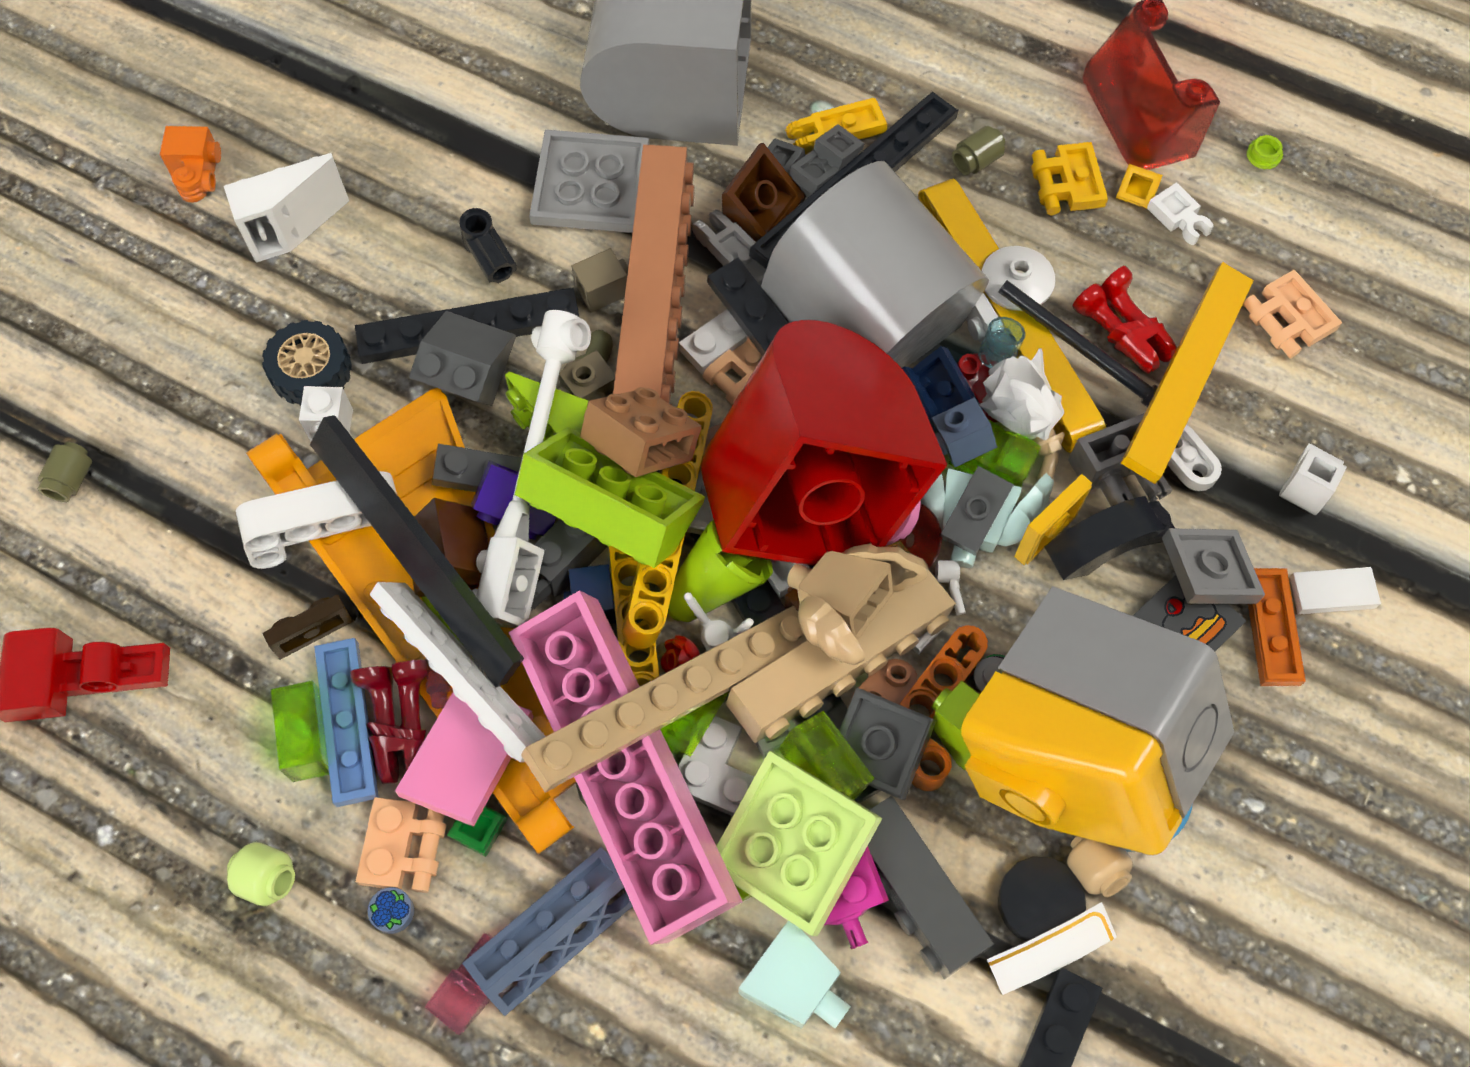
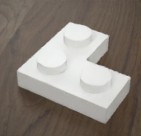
[678,711,754,816]

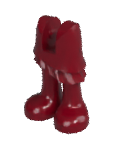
[350,660,429,784]

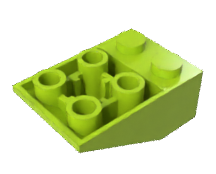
[505,371,589,442]

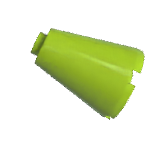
[668,519,773,622]

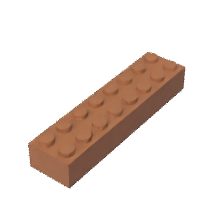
[613,144,695,405]

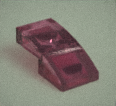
[425,933,493,1035]

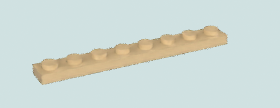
[521,606,807,793]

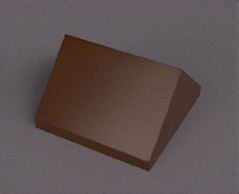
[722,143,805,242]
[412,498,489,598]

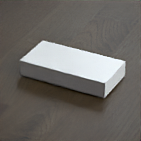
[1289,567,1381,614]

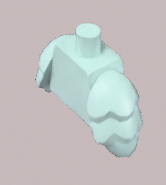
[920,468,1054,568]

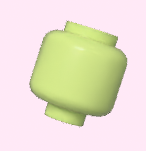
[227,842,295,906]

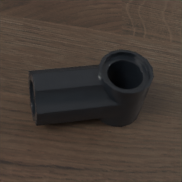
[459,208,517,283]

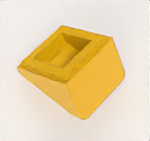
[1116,164,1163,209]

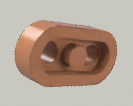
[851,659,917,704]

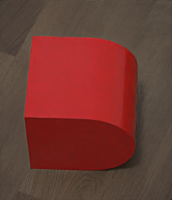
[701,320,947,566]

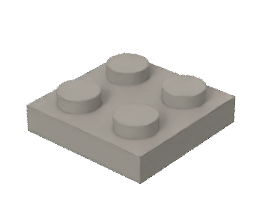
[1162,528,1265,604]

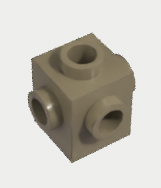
[558,350,615,401]

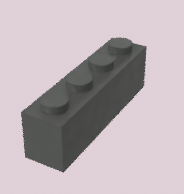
[868,796,994,980]

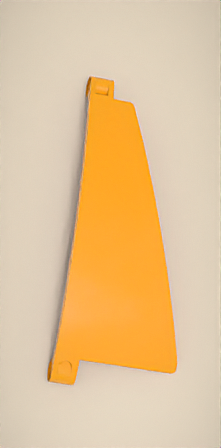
[246,388,577,855]

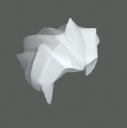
[979,348,1064,443]

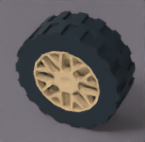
[262,320,352,406]

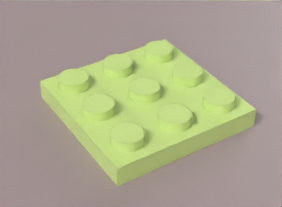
[716,751,883,936]

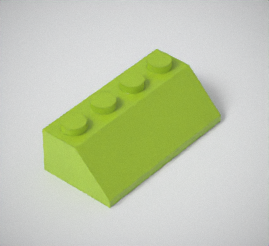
[515,427,705,568]

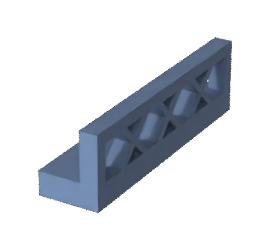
[462,847,633,1016]

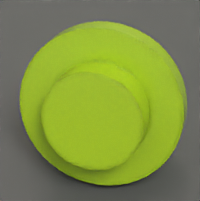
[1247,135,1283,169]

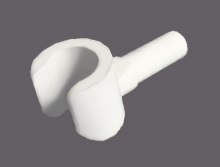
[935,560,966,615]

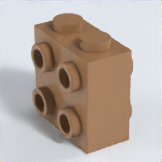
[580,387,702,477]

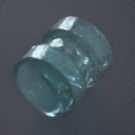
[978,317,1026,368]

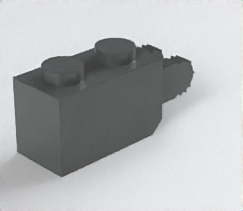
[531,519,608,611]

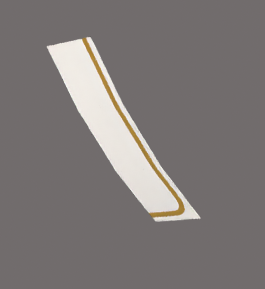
[987,902,1117,995]

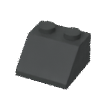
[409,311,517,406]

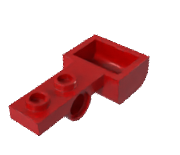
[0,628,170,723]

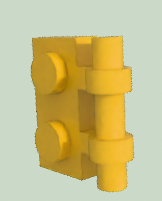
[1031,142,1108,215]

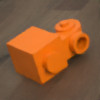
[160,126,221,203]

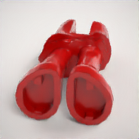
[1072,266,1177,374]

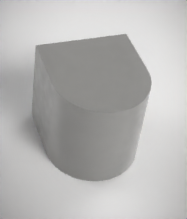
[580,0,751,146]
[761,161,989,368]

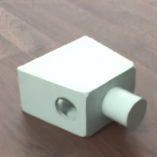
[738,921,851,1029]

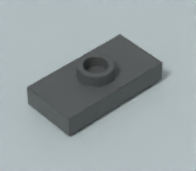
[940,466,1014,556]

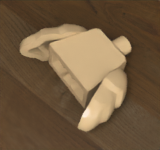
[787,543,928,665]

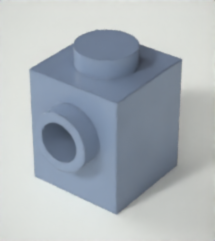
[932,397,997,467]

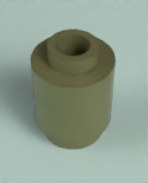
[952,126,1005,175]
[37,442,92,502]

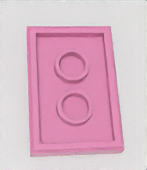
[395,692,534,827]

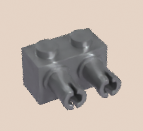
[1068,413,1172,506]

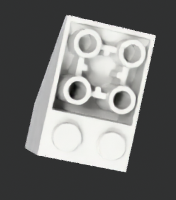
[224,153,349,262]

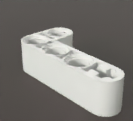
[236,471,397,569]

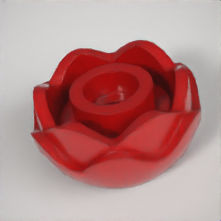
[661,635,700,673]

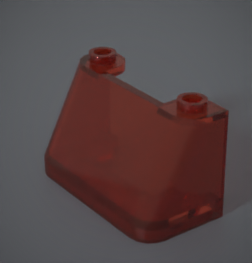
[1083,0,1220,170]

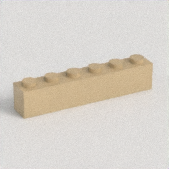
[726,570,956,743]

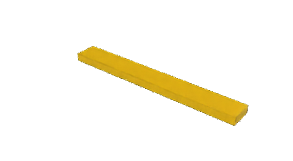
[1121,262,1254,484]

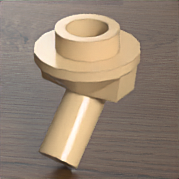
[1027,428,1065,480]

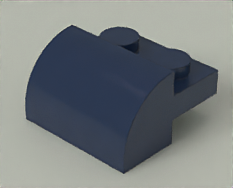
[902,346,983,433]

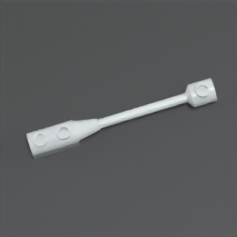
[472,310,591,628]

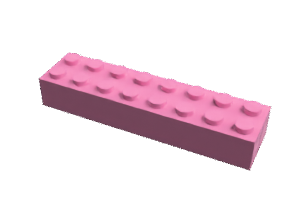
[509,590,743,945]

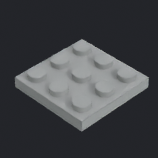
[529,130,649,233]

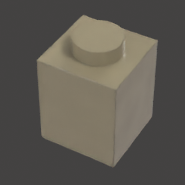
[571,248,628,313]

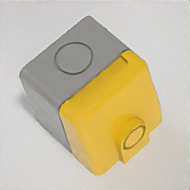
[961,586,1234,855]

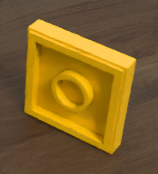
[1014,474,1092,565]

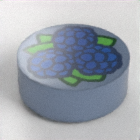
[368,887,414,934]

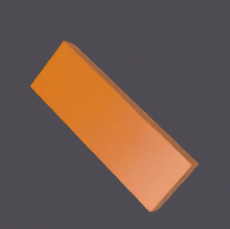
[1248,568,1306,686]

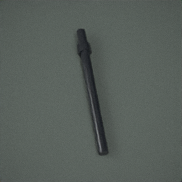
[998,280,1158,408]

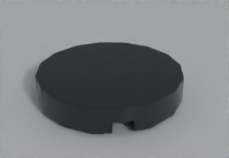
[998,856,1086,942]

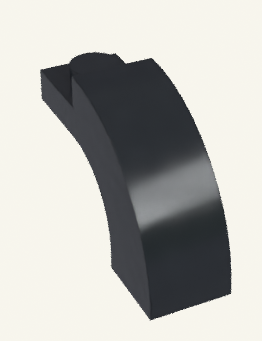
[1044,496,1175,580]

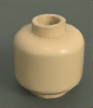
[1067,836,1133,897]

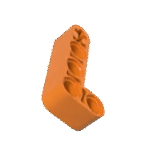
[899,625,988,791]

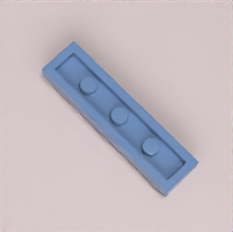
[314,638,379,807]

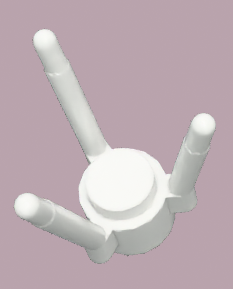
[684,592,754,652]

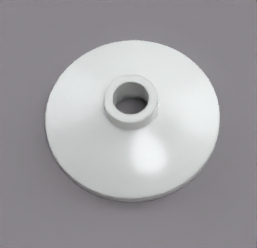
[982,246,1055,311]

